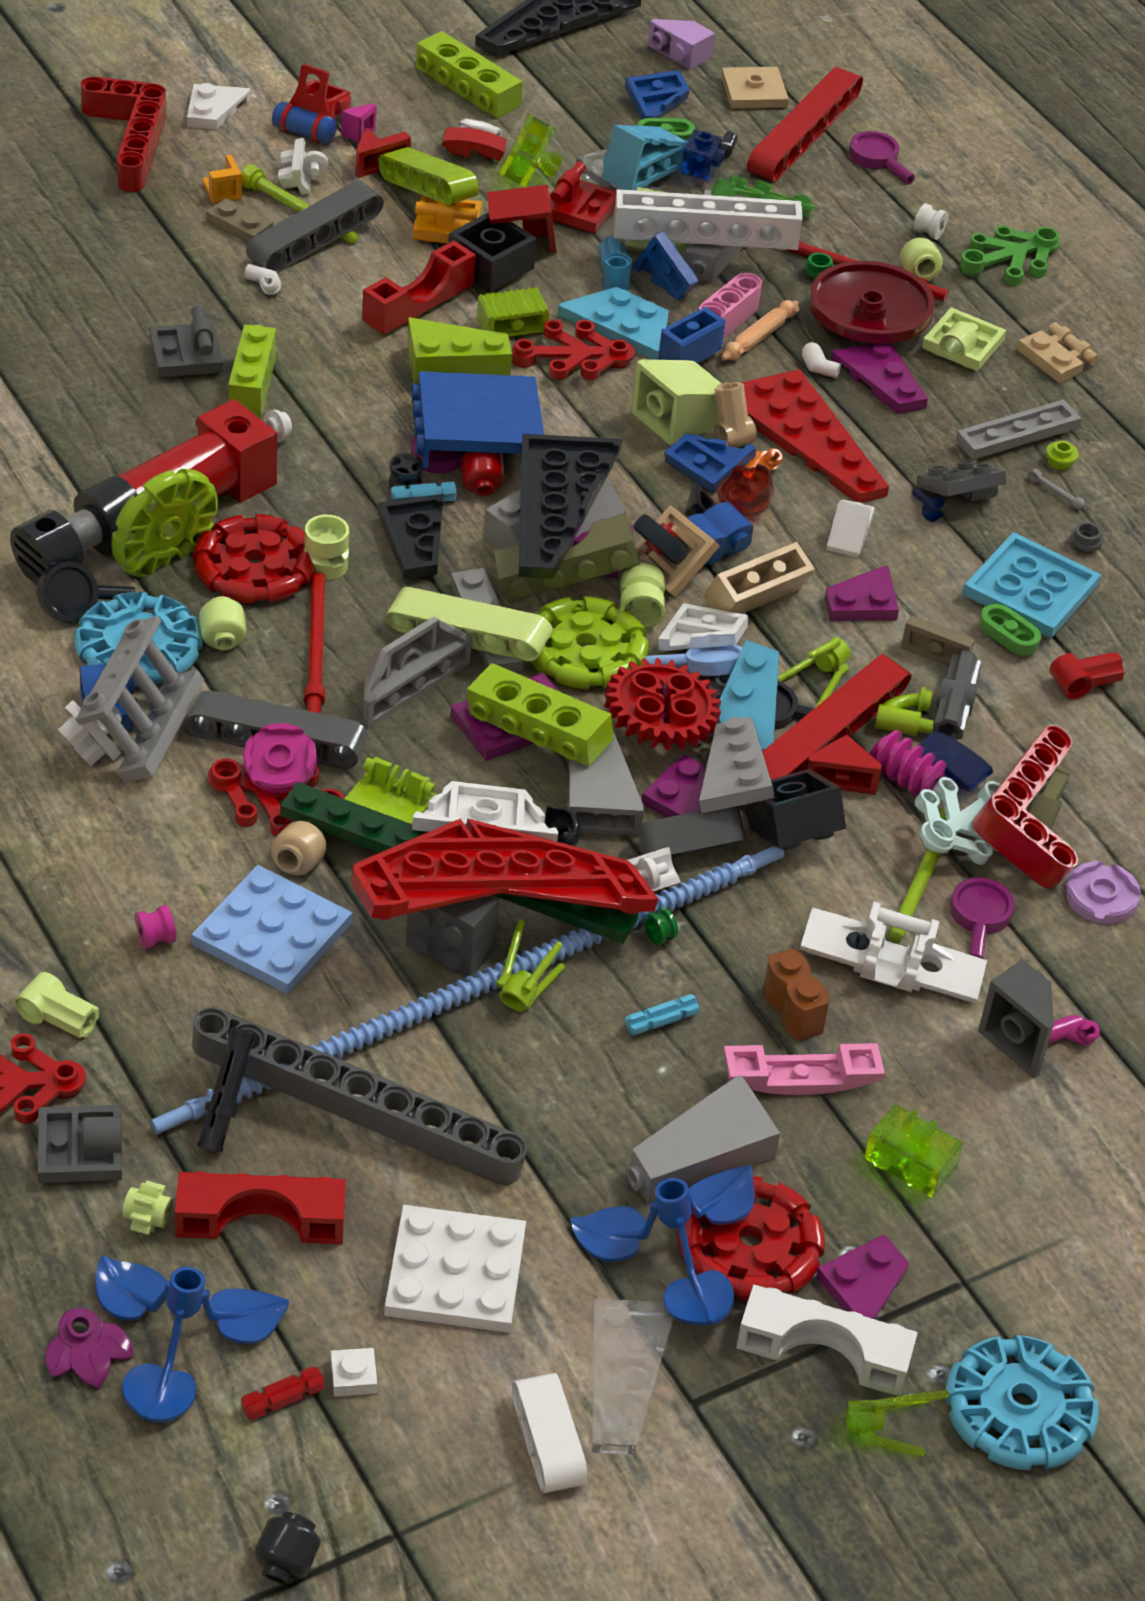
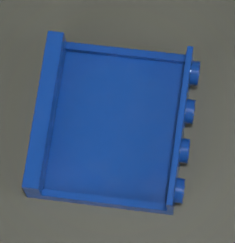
[411,371,544,468]

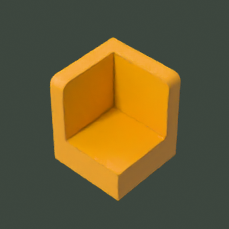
[203,155,242,204]

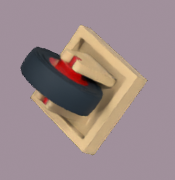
[633,505,720,598]

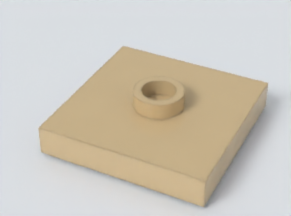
[721,67,789,109]

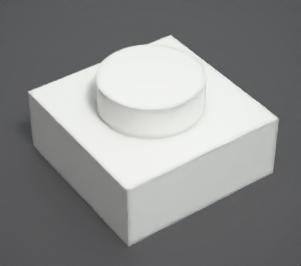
[330,1348,377,1397]

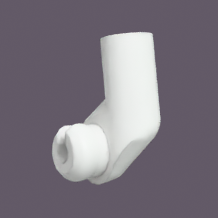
[459,118,502,137]
[244,264,282,295]

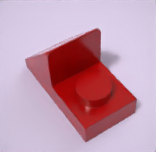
[355,128,411,178]

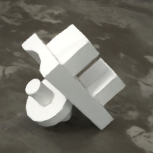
[278,138,329,195]
[57,700,122,766]
[627,847,680,891]

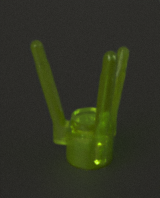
[846,1390,949,1456]

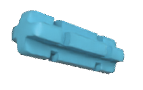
[390,481,457,502]
[625,994,699,1036]

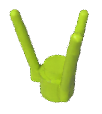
[778,637,851,708]
[496,919,565,1012]

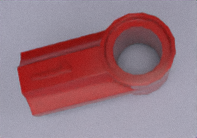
[1049,652,1125,700]

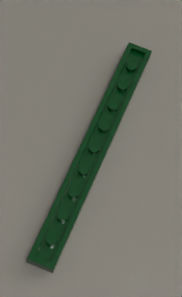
[280,782,639,944]

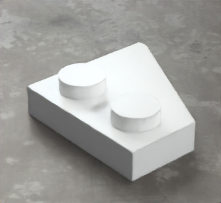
[187,83,250,130]
[658,603,748,651]

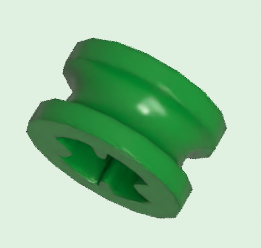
[643,907,678,945]

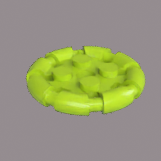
[112,468,218,577]
[530,596,649,690]

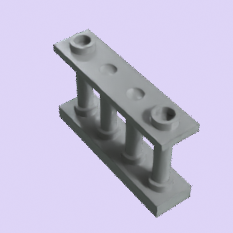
[75,616,204,783]

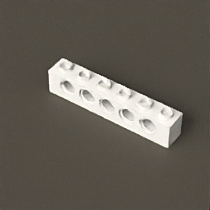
[613,189,803,250]

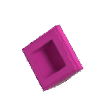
[341,103,377,143]

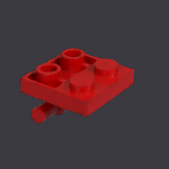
[550,161,616,234]

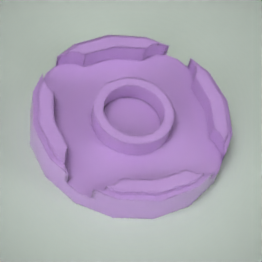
[1065,861,1140,924]

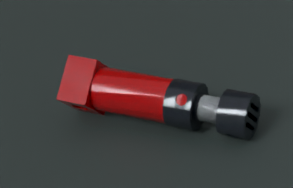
[10,399,278,586]

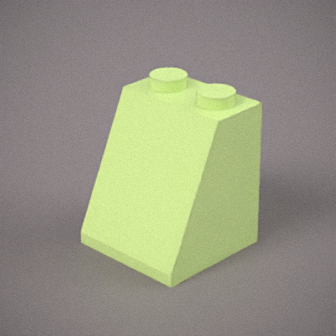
[631,359,721,446]

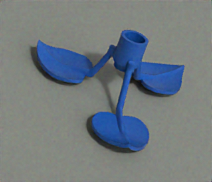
[571,1165,755,1326]
[95,1255,289,1423]

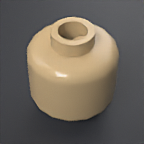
[271,821,326,877]

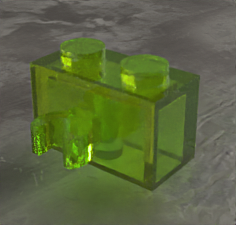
[499,114,563,187]
[864,1104,964,1198]

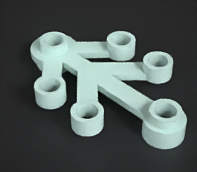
[914,777,1000,865]

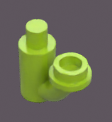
[875,686,934,737]

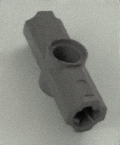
[933,650,981,743]

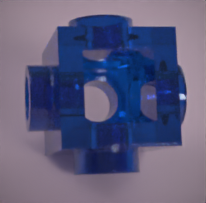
[680,129,725,181]

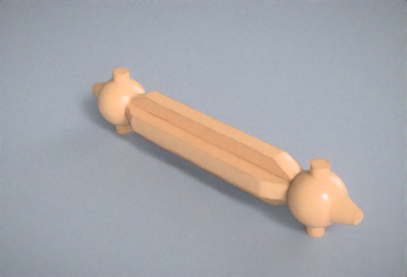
[721,300,799,361]

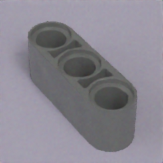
[636,806,746,858]

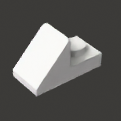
[826,499,875,559]

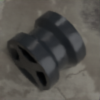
[389,453,423,489]

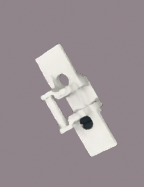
[800,901,987,1003]

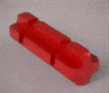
[241,1366,324,1420]

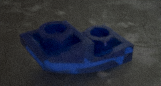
[918,731,993,792]

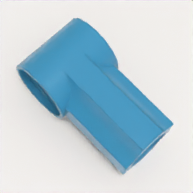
[598,236,632,290]

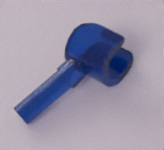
[911,488,944,522]

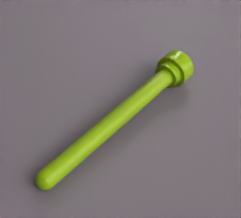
[241,164,358,244]
[888,807,959,943]

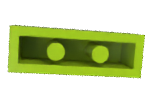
[228,324,276,419]

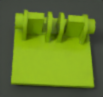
[344,757,437,824]

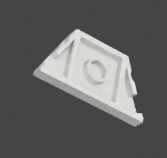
[412,781,558,842]

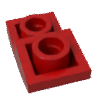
[441,127,507,162]

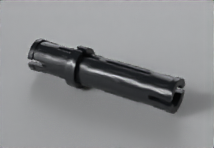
[197,1027,256,1152]

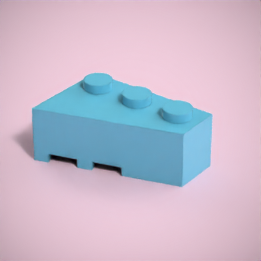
[602,125,687,191]

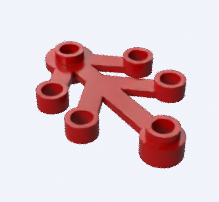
[511,319,635,380]
[208,758,344,836]
[0,1033,86,1124]

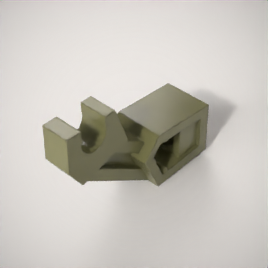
[1029,766,1071,830]

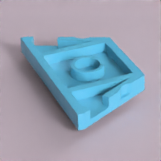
[558,287,669,360]

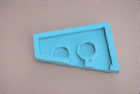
[709,640,779,751]

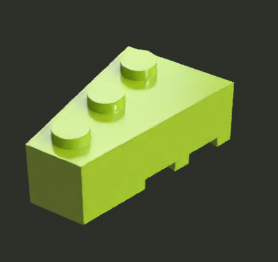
[407,317,512,384]

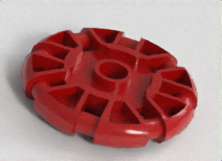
[192,514,315,604]
[676,1176,825,1301]

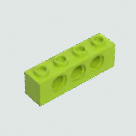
[416,31,523,119]
[467,663,614,767]

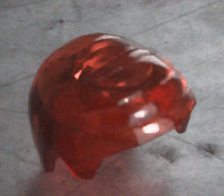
[716,464,774,517]

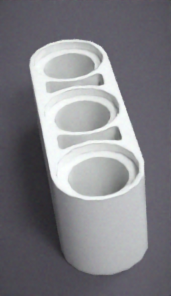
[512,1373,588,1493]

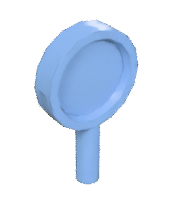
[646,645,743,676]

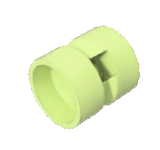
[305,514,349,580]
[620,563,665,628]

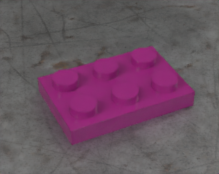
[450,673,558,761]

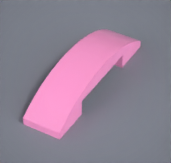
[723,1043,885,1095]

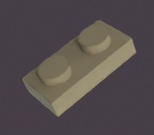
[206,198,273,243]
[901,615,975,666]

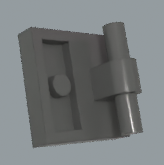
[150,306,223,378]

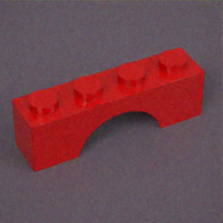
[362,240,476,335]
[175,1171,346,1244]

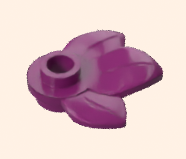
[45,1307,133,1389]

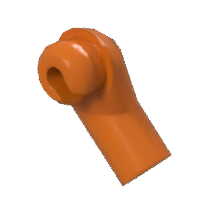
[739,448,783,484]

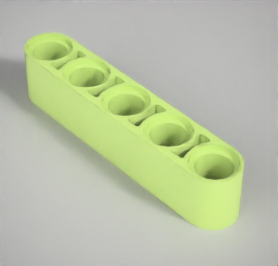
[385,587,553,661]

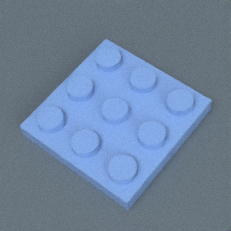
[191,865,353,995]

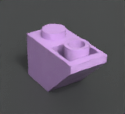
[648,19,715,70]

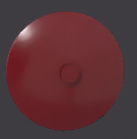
[809,261,935,344]

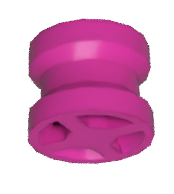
[135,905,176,950]

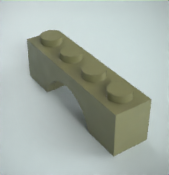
[494,513,640,603]

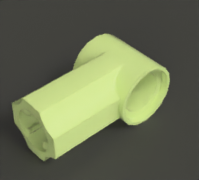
[14,972,99,1038]

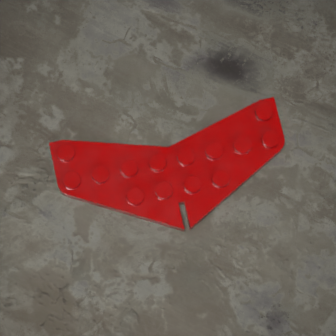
[350,818,659,920]

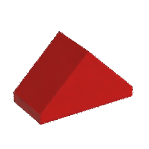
[807,735,881,795]

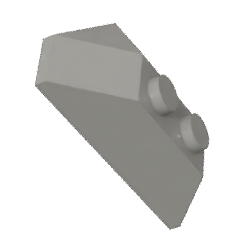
[363,616,472,728]

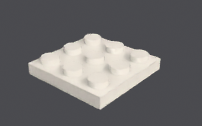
[384,1205,526,1333]

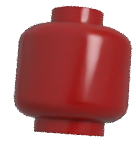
[460,452,505,496]

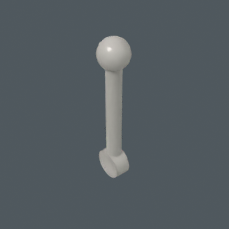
[1028,469,1085,510]

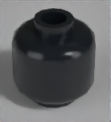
[254,1512,321,1585]

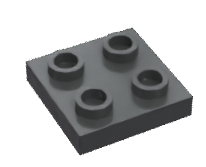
[916,459,1006,503]
[38,1105,122,1183]

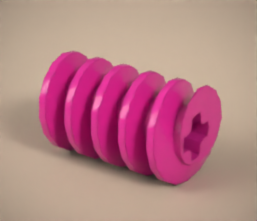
[869,730,946,797]

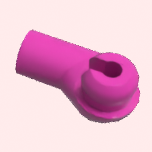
[1048,1015,1100,1045]

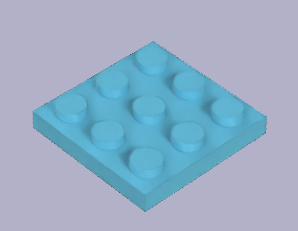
[962,532,1101,638]

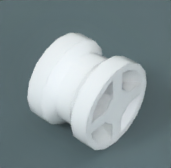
[913,203,948,240]

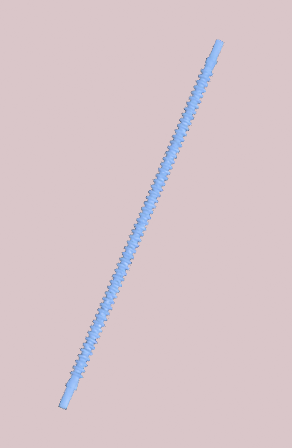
[150,845,784,1135]

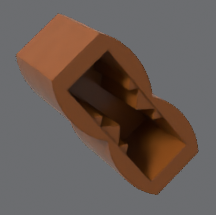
[763,948,829,1041]

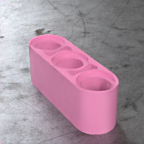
[699,273,762,338]

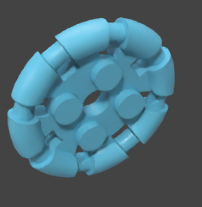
[74,592,203,687]
[945,1335,1099,1471]

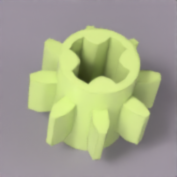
[122,1180,173,1235]

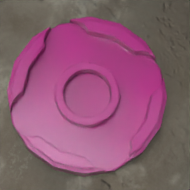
[243,723,317,794]

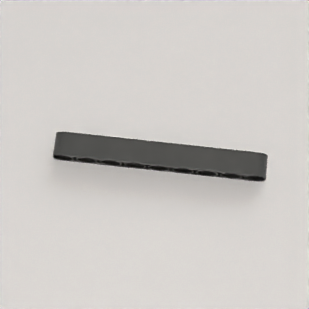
[192,1007,527,1185]

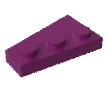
[831,343,928,414]

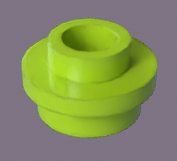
[1046,441,1079,470]

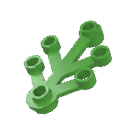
[711,175,816,217]
[960,226,1061,286]

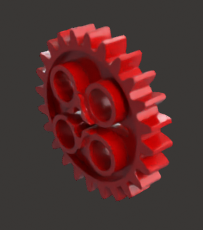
[604,658,721,751]

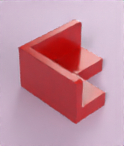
[487,185,557,253]

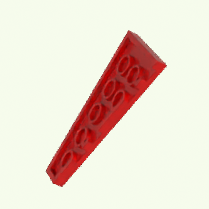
[741,369,889,503]

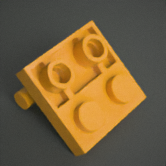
[413,195,482,244]

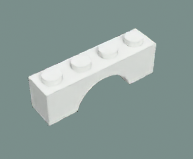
[736,1285,918,1397]

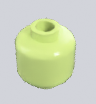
[899,238,943,282]
[199,597,247,650]

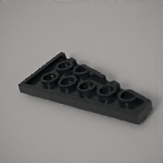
[475,0,641,56]
[518,434,623,579]

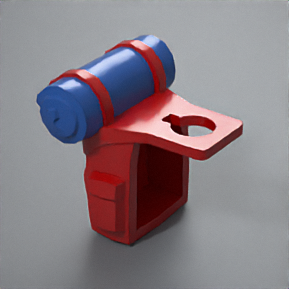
[272,64,351,144]

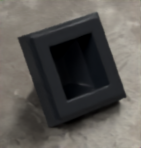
[685,482,715,516]

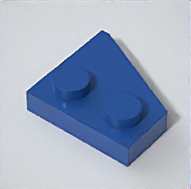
[625,70,690,120]
[632,231,699,301]
[664,433,756,493]

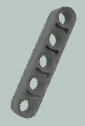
[246,180,384,273]
[186,690,368,768]

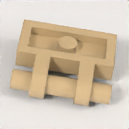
[1017,322,1099,383]

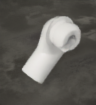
[802,342,841,379]

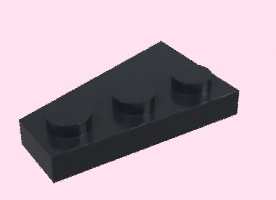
[378,494,443,580]

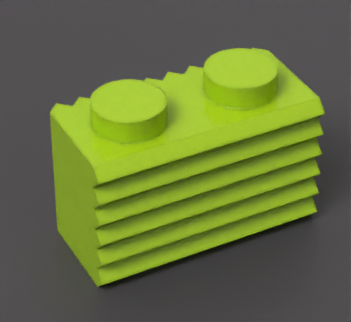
[477,287,549,337]

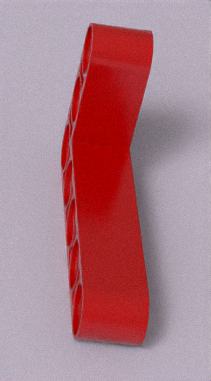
[81,77,166,192]
[972,725,1078,889]

